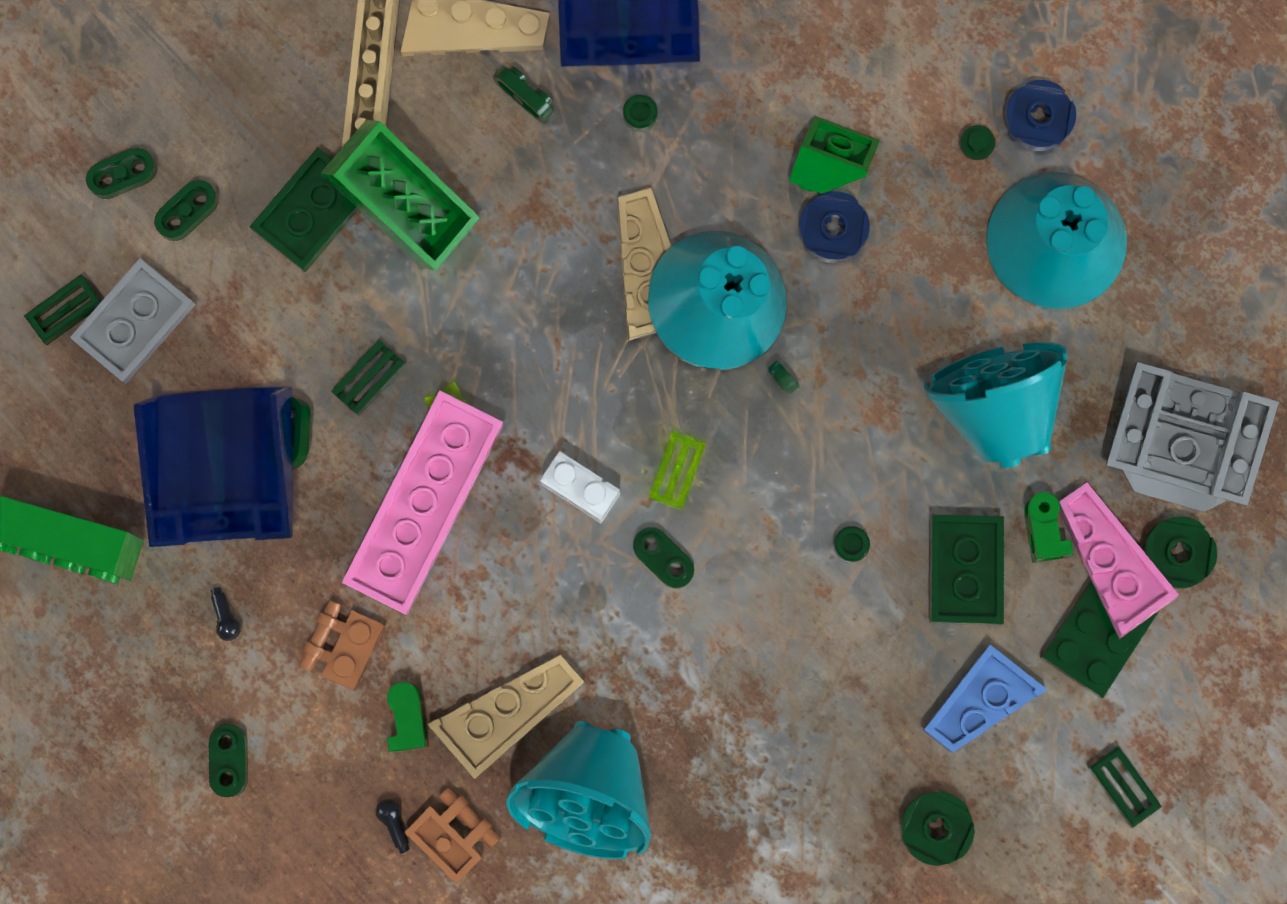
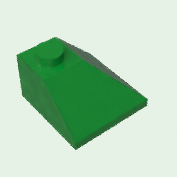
[789,116,880,194]

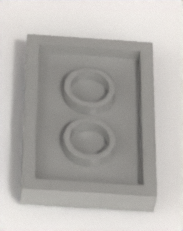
[70,258,196,384]

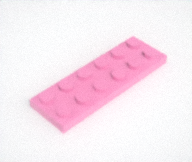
[342,390,504,615]

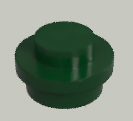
[960,125,995,161]

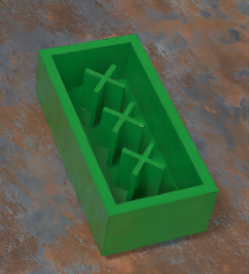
[320,120,480,271]
[0,496,144,584]

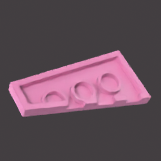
[1059,483,1179,639]

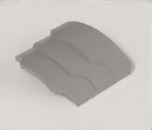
[1106,362,1279,512]

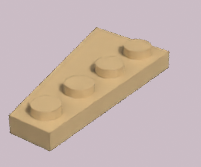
[401,0,550,57]
[617,188,672,341]
[427,655,585,779]

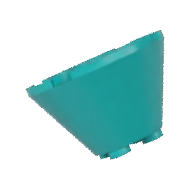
[986,172,1127,310]
[647,231,787,370]
[924,342,1068,468]
[506,721,651,859]

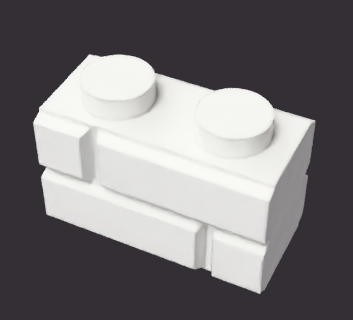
[540,451,620,524]

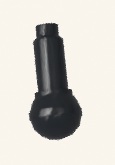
[211,587,241,641]
[375,799,410,854]

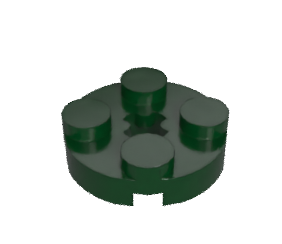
[1142,516,1217,589]
[900,792,975,866]

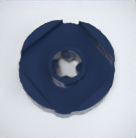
[1004,80,1076,151]
[799,191,870,263]

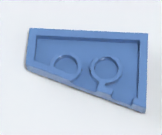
[923,645,1048,753]

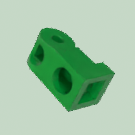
[1024,492,1073,563]
[387,682,429,752]

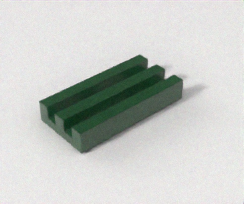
[24,274,102,345]
[331,340,406,417]
[1087,746,1162,828]

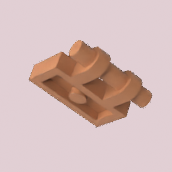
[299,600,385,691]
[404,787,501,884]

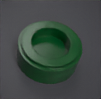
[623,95,658,132]
[767,360,800,395]
[833,526,870,563]

